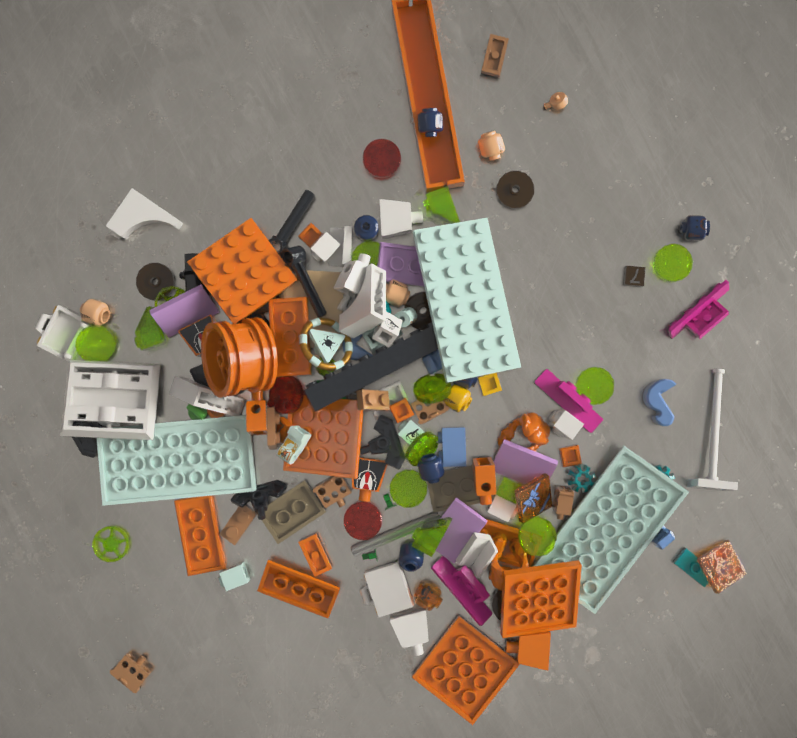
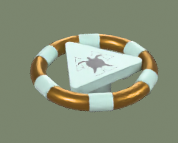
[299,318,353,371]

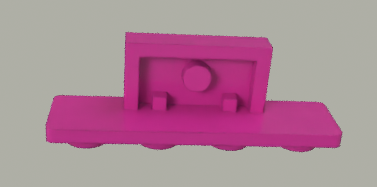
[668,280,729,339]
[534,369,603,433]
[431,556,493,626]

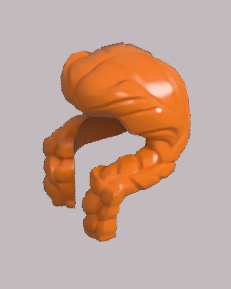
[497,413,550,452]
[488,537,529,591]

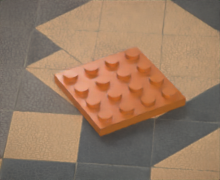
[187,218,298,324]
[283,394,363,479]
[500,560,582,638]
[412,615,520,725]

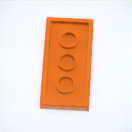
[268,297,312,377]
[174,495,226,576]

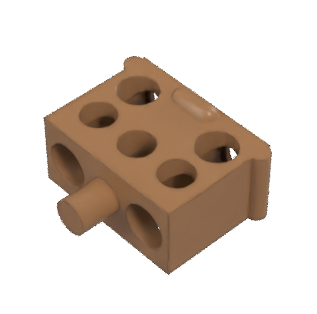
[411,389,449,425]
[313,476,352,508]
[552,485,574,520]
[110,653,151,693]

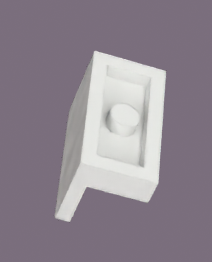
[328,226,353,267]
[456,532,498,578]

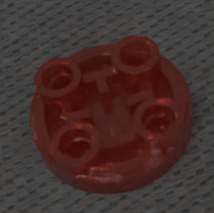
[363,139,401,178]
[268,376,304,414]
[344,501,382,540]

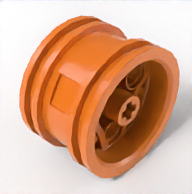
[201,317,278,398]

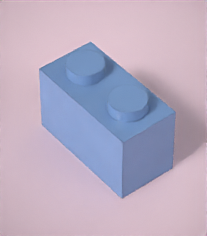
[438,427,466,467]

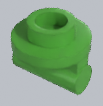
[186,404,208,420]

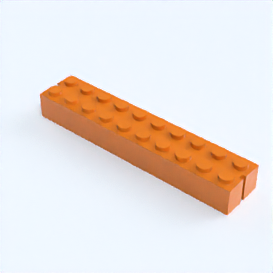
[391,0,465,193]

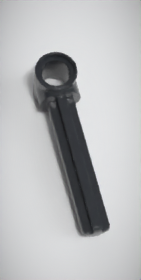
[268,190,315,255]
[280,245,327,318]

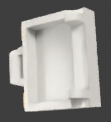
[35,305,92,362]
[360,562,414,617]

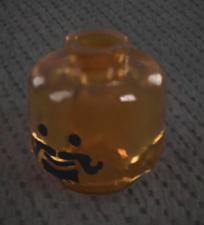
[413,582,443,611]

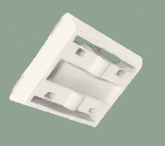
[60,360,160,440]

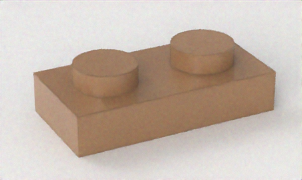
[481,34,509,77]
[356,389,390,411]
[267,407,281,450]
[219,505,257,545]

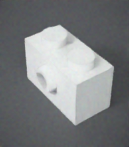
[548,409,584,440]

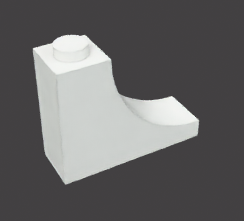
[106,188,183,240]
[339,264,386,338]
[169,376,246,416]

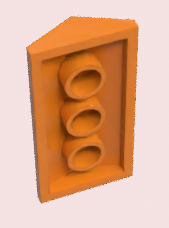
[479,519,542,567]
[257,560,340,618]

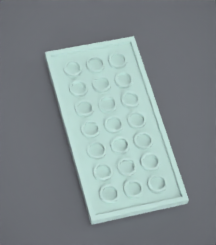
[412,218,521,383]
[97,415,256,506]
[532,445,689,614]

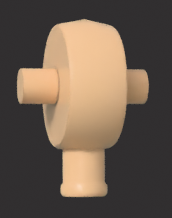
[544,92,568,110]

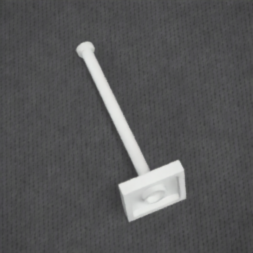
[687,369,738,491]

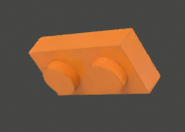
[298,533,332,577]

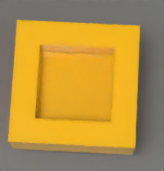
[478,373,502,396]

